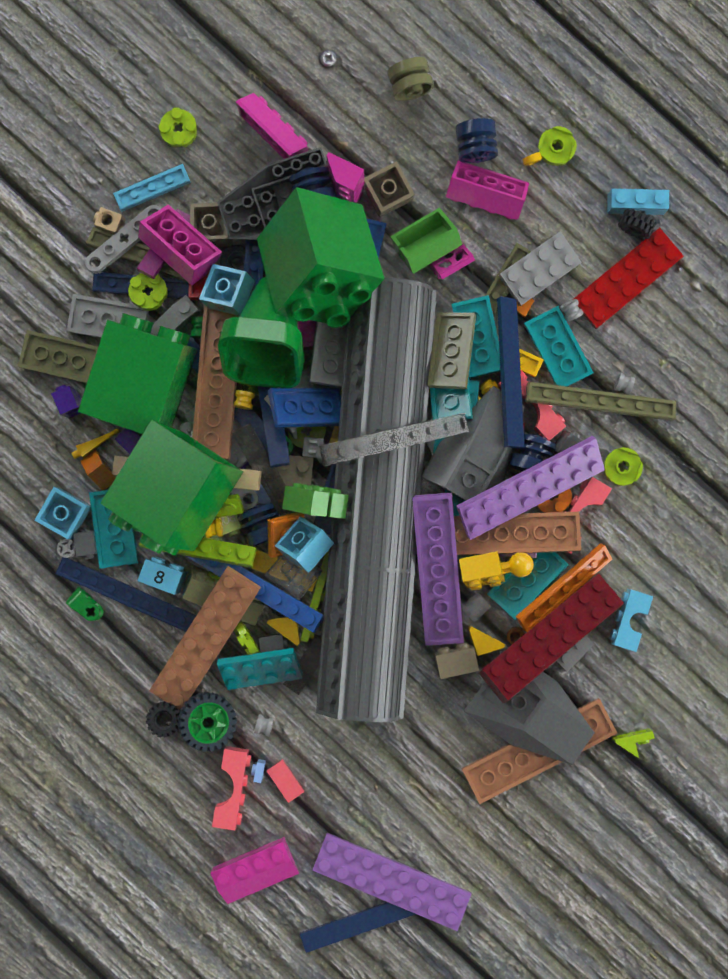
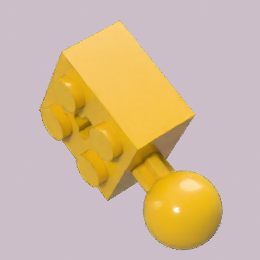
[459,551,534,590]

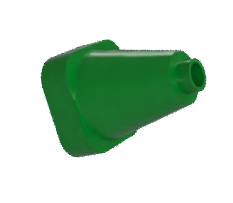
[218,277,304,388]

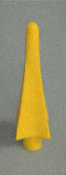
[71,429,120,459]

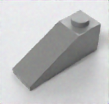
[151,295,201,335]

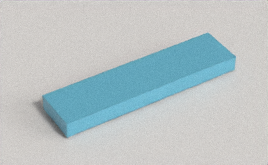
[113,164,191,212]

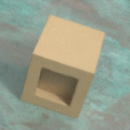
[93,207,126,234]

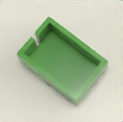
[390,208,463,274]
[282,483,348,519]

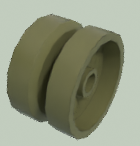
[387,57,434,101]

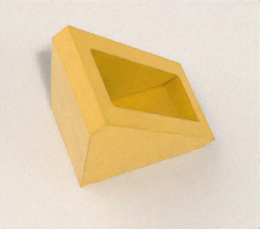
[267,617,301,646]
[468,625,506,656]

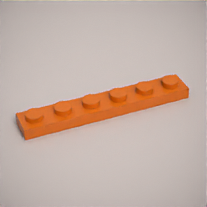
[515,543,612,632]

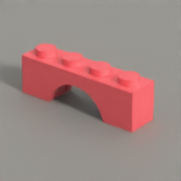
[498,370,566,441]
[564,477,612,554]
[212,746,252,831]

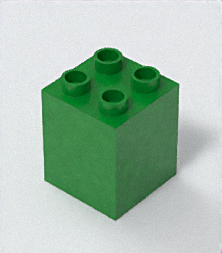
[257,187,385,328]
[78,313,198,434]
[100,420,244,555]

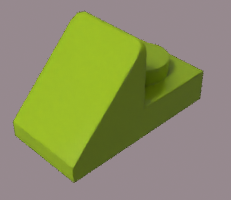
[611,728,655,758]

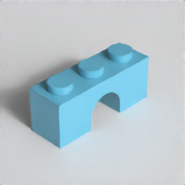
[607,189,669,215]
[609,589,653,652]

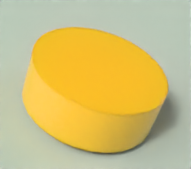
[522,152,542,166]

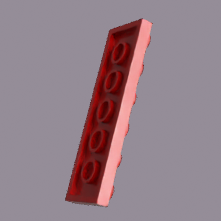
[572,227,684,329]

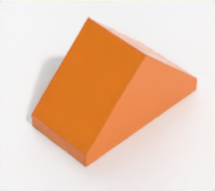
[80,450,116,491]

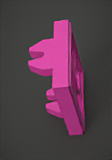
[430,243,475,280]

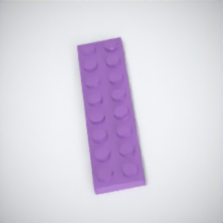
[456,436,605,540]
[412,493,464,646]
[312,833,472,931]

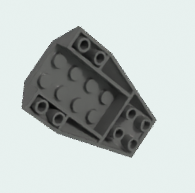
[421,386,525,501]

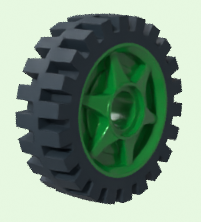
[177,692,237,752]

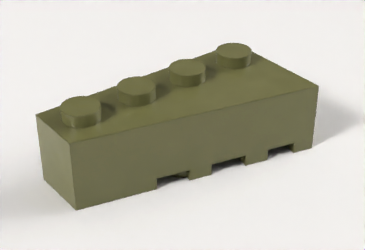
[182,564,264,626]

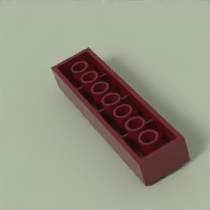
[478,573,624,704]

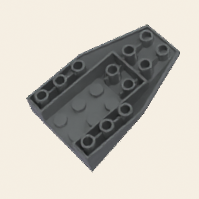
[217,147,337,240]
[464,672,595,765]

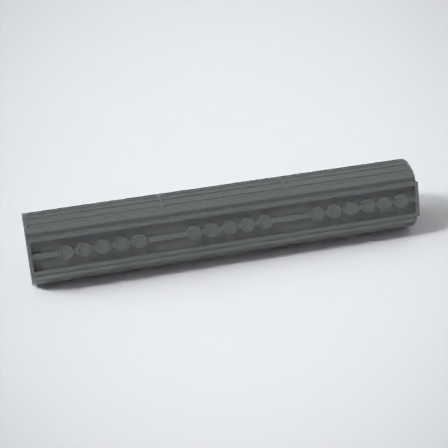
[316,278,437,722]

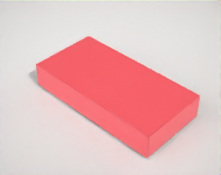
[267,759,304,803]

